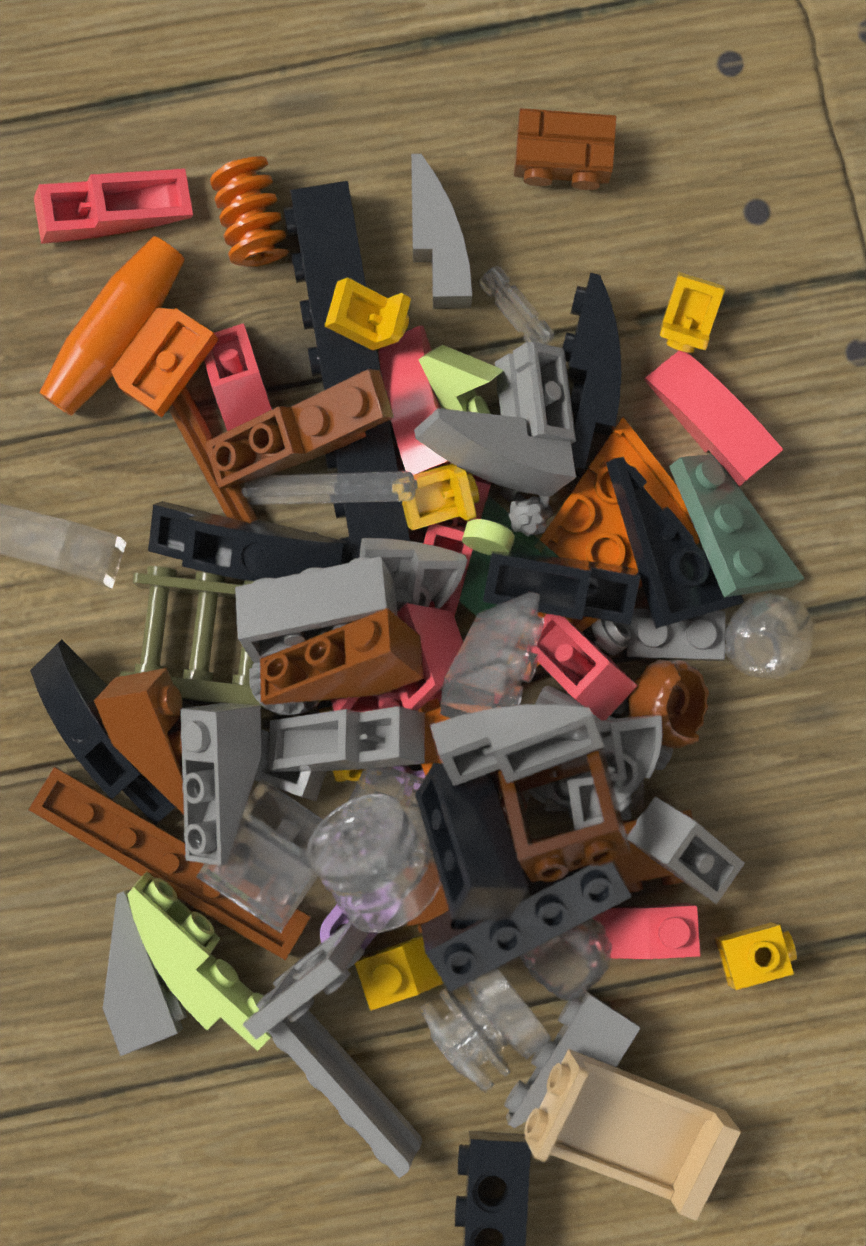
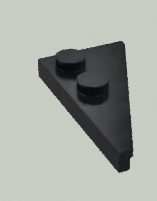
[606,456,744,629]

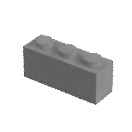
[235,556,397,663]

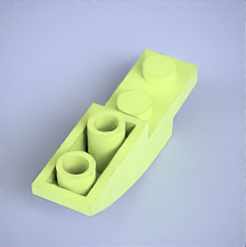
[127,871,271,1051]

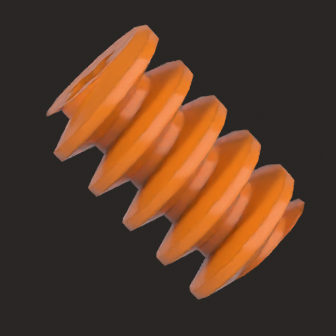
[210,156,290,267]

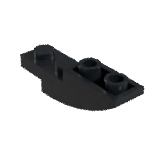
[562,273,622,477]
[148,501,347,582]
[30,640,175,825]

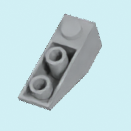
[181,703,262,866]
[103,889,187,1056]
[504,990,641,1128]

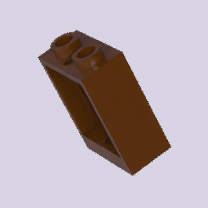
[498,748,631,883]

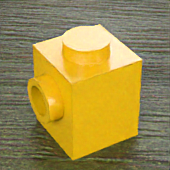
[715,922,797,990]

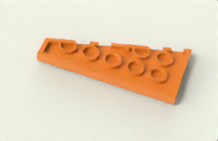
[452,417,701,706]

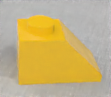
[355,936,444,1011]

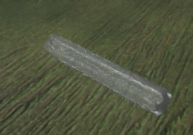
[242,471,418,505]

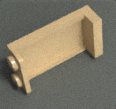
[525,1049,741,1221]

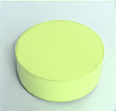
[462,519,515,555]

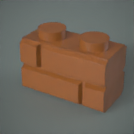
[514,108,616,190]

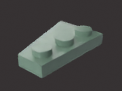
[669,454,805,598]

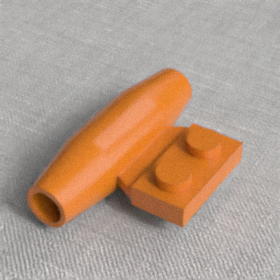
[39,236,219,418]

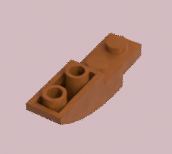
[205,369,394,488]

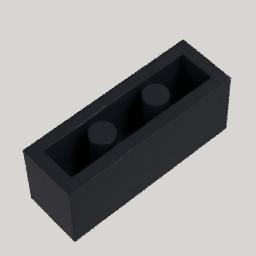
[415,763,529,920]

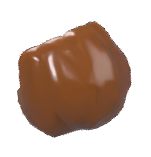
[628,660,709,748]

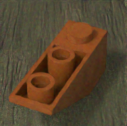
[260,608,423,705]
[94,668,184,815]

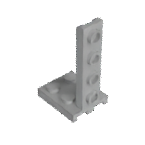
[243,915,422,1178]

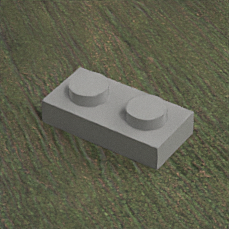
[625,608,725,661]

